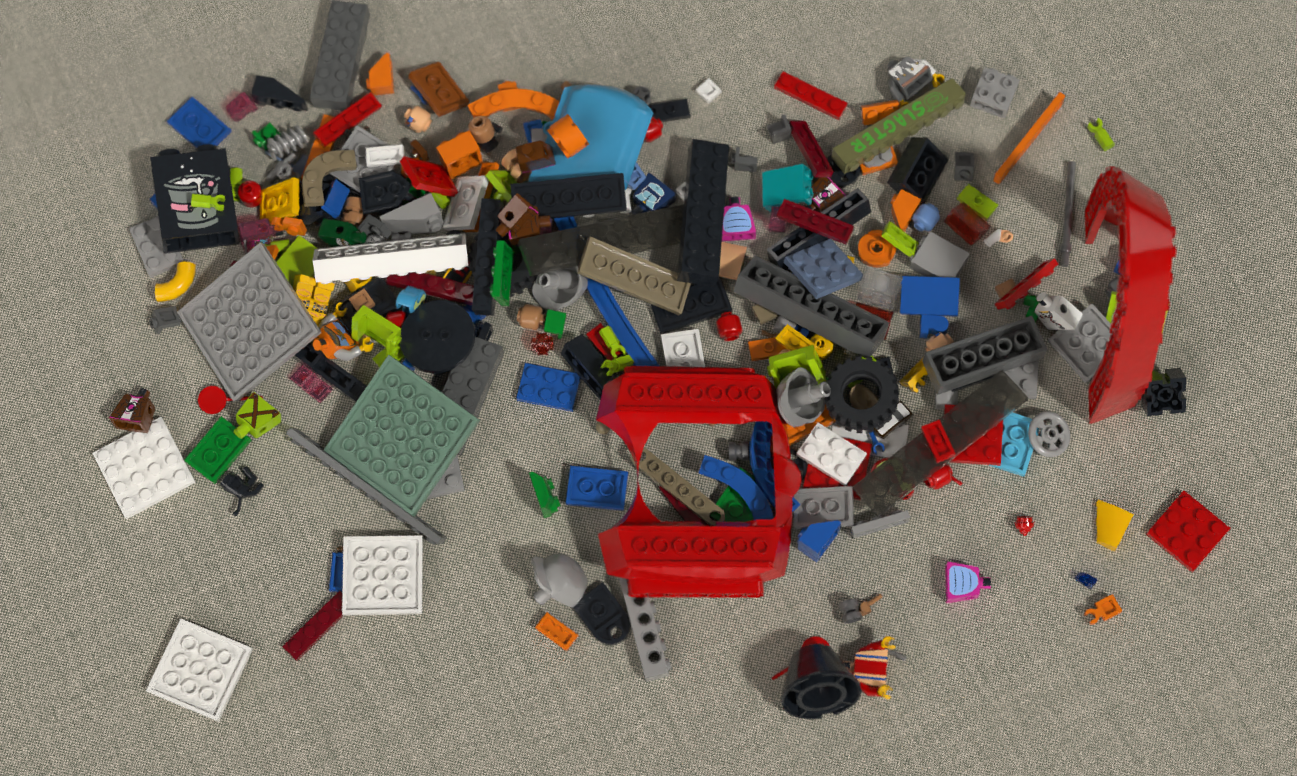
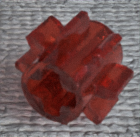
[531,332,554,356]

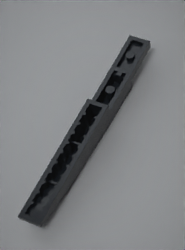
[292,343,367,403]

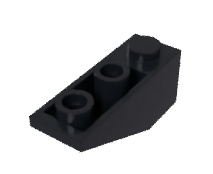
[251,75,308,112]

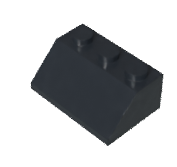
[887,137,949,205]

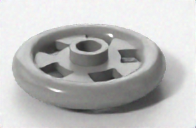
[1028,411,1070,457]

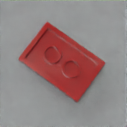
[400,156,459,197]

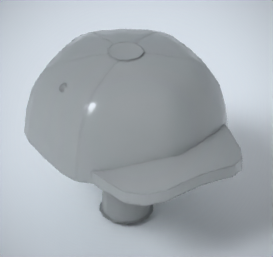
[532,253,588,312]
[776,367,831,427]
[531,553,588,608]

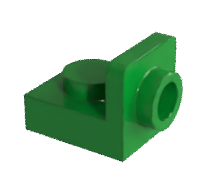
[251,123,281,150]
[1023,295,1039,323]

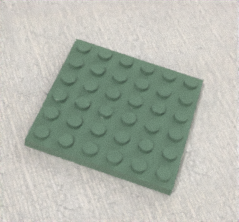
[324,355,480,516]

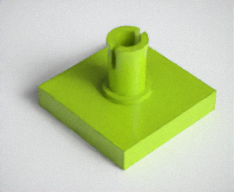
[485,170,517,203]

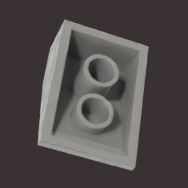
[380,193,444,234]

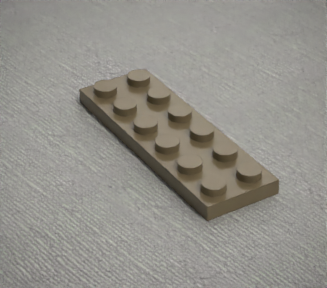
[577,237,691,315]

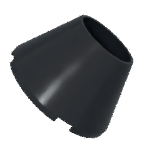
[781,644,862,719]

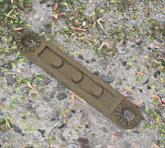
[631,447,725,526]

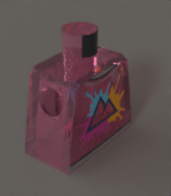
[238,219,283,255]

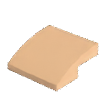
[719,242,747,280]

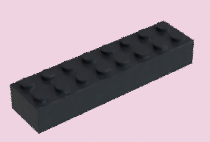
[677,139,729,287]

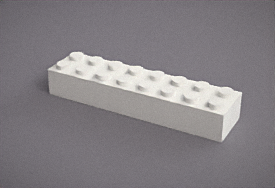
[313,233,468,284]

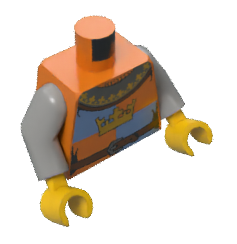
[313,302,374,361]

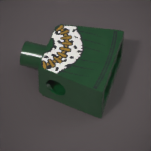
[317,219,367,247]

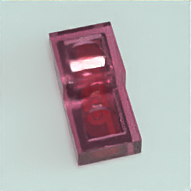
[290,365,333,403]

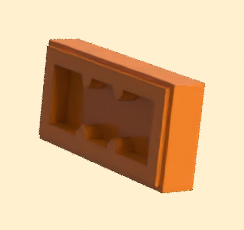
[748,337,787,362]
[535,612,578,652]

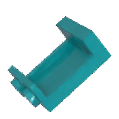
[762,164,813,213]

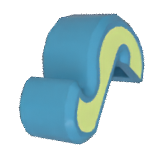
[396,286,426,316]

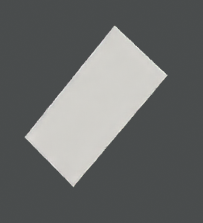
[832,423,909,460]

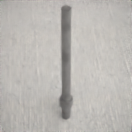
[1060,161,1076,267]

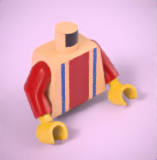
[843,636,896,700]

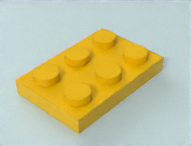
[259,177,300,227]

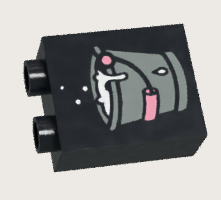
[150,144,239,254]

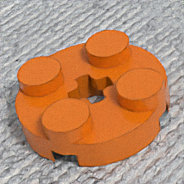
[858,230,896,268]

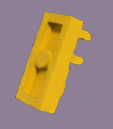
[775,324,817,351]
[899,358,928,393]

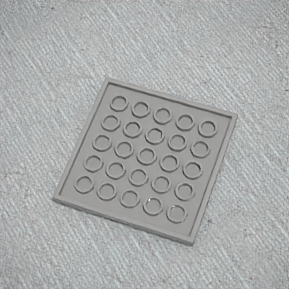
[177,243,322,402]

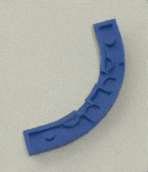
[749,421,801,513]
[699,455,774,520]

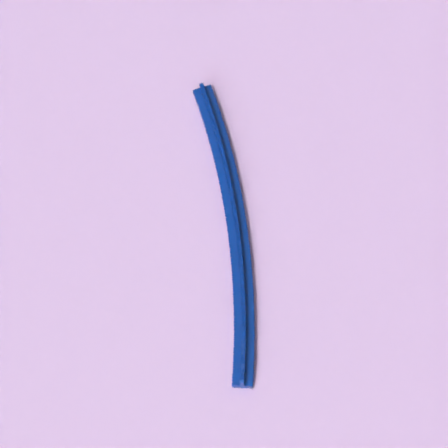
[523,119,659,366]

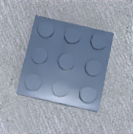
[784,239,864,299]

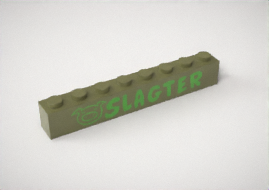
[831,78,966,174]

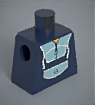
[632,172,676,219]

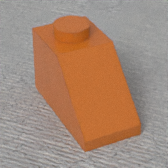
[366,53,394,96]
[890,189,921,232]

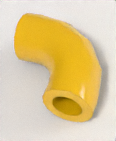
[155,262,196,302]

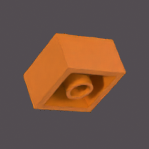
[436,131,483,180]

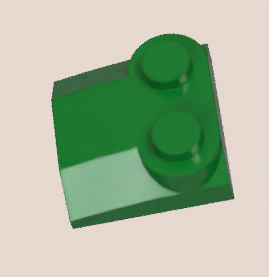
[529,472,561,518]

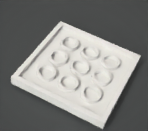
[92,417,196,519]
[342,536,423,615]
[146,619,253,722]

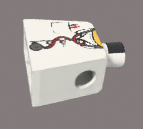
[1035,292,1083,330]

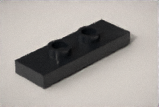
[648,99,691,122]

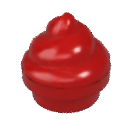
[1014,516,1034,536]

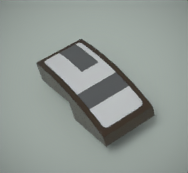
[874,400,914,439]

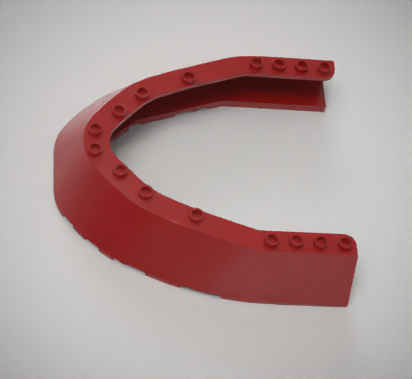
[1084,166,1176,424]

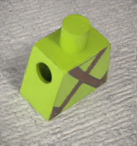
[234,392,281,439]

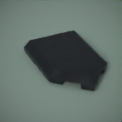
[359,170,412,214]

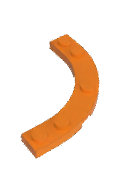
[467,89,559,121]

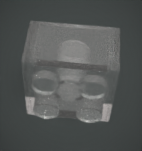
[857,266,903,311]

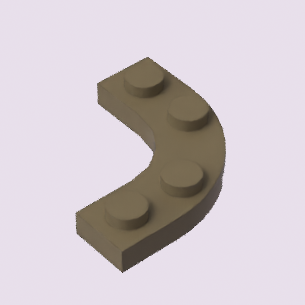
[302,150,357,207]

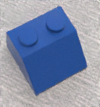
[797,520,841,563]

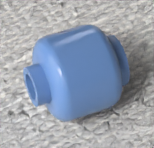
[912,203,940,232]

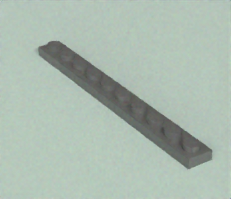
[286,428,447,545]

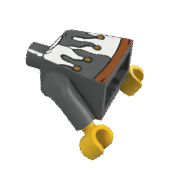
[887,57,945,109]

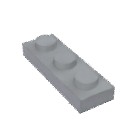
[851,510,910,539]

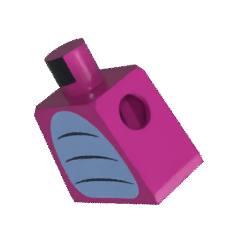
[722,197,756,242]
[945,562,991,603]

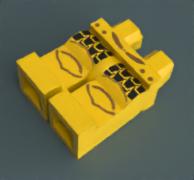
[293,274,335,326]

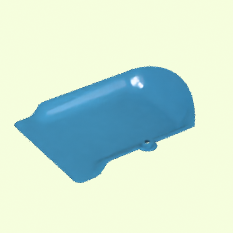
[529,84,653,190]

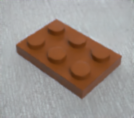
[408,61,470,117]

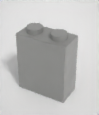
[909,231,970,278]

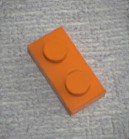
[861,100,899,126]

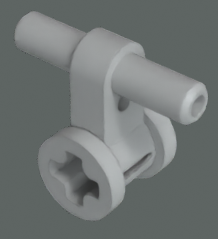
[266,153,301,182]

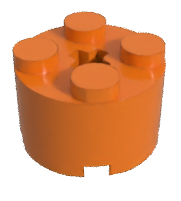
[547,114,590,159]

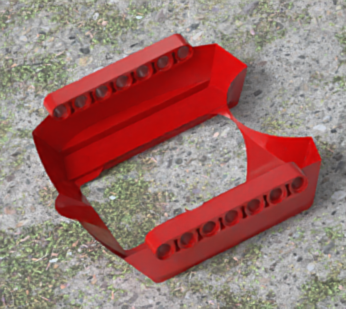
[596,366,801,598]

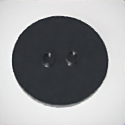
[400,300,476,373]

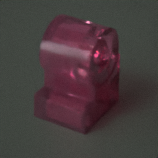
[226,91,259,122]
[768,206,786,233]

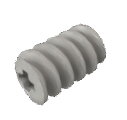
[267,125,308,161]

